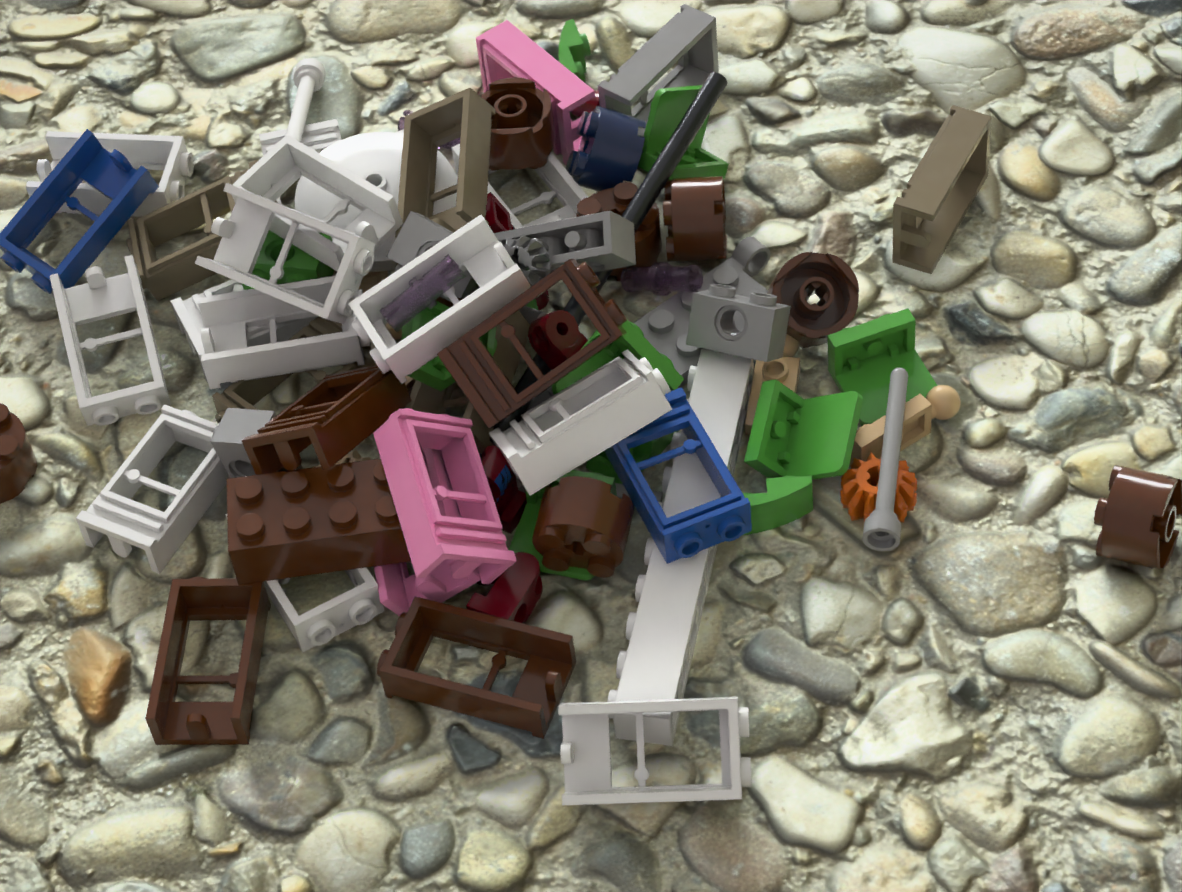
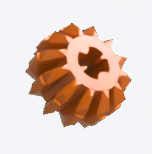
[840,452,917,523]

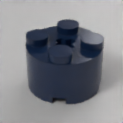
[566,106,646,192]

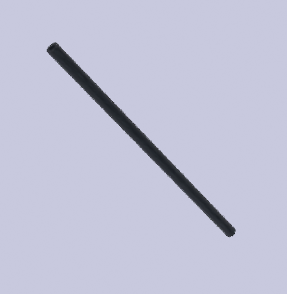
[479,72,727,458]

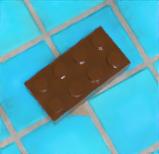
[226,458,411,585]

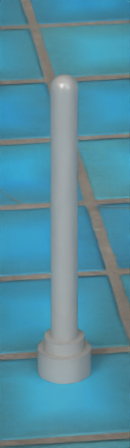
[862,367,908,551]

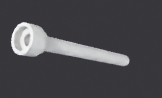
[286,58,326,142]

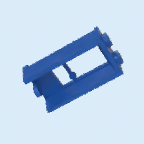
[0,129,159,294]
[604,387,752,564]

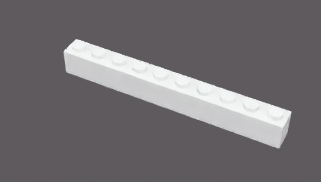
[607,349,754,746]

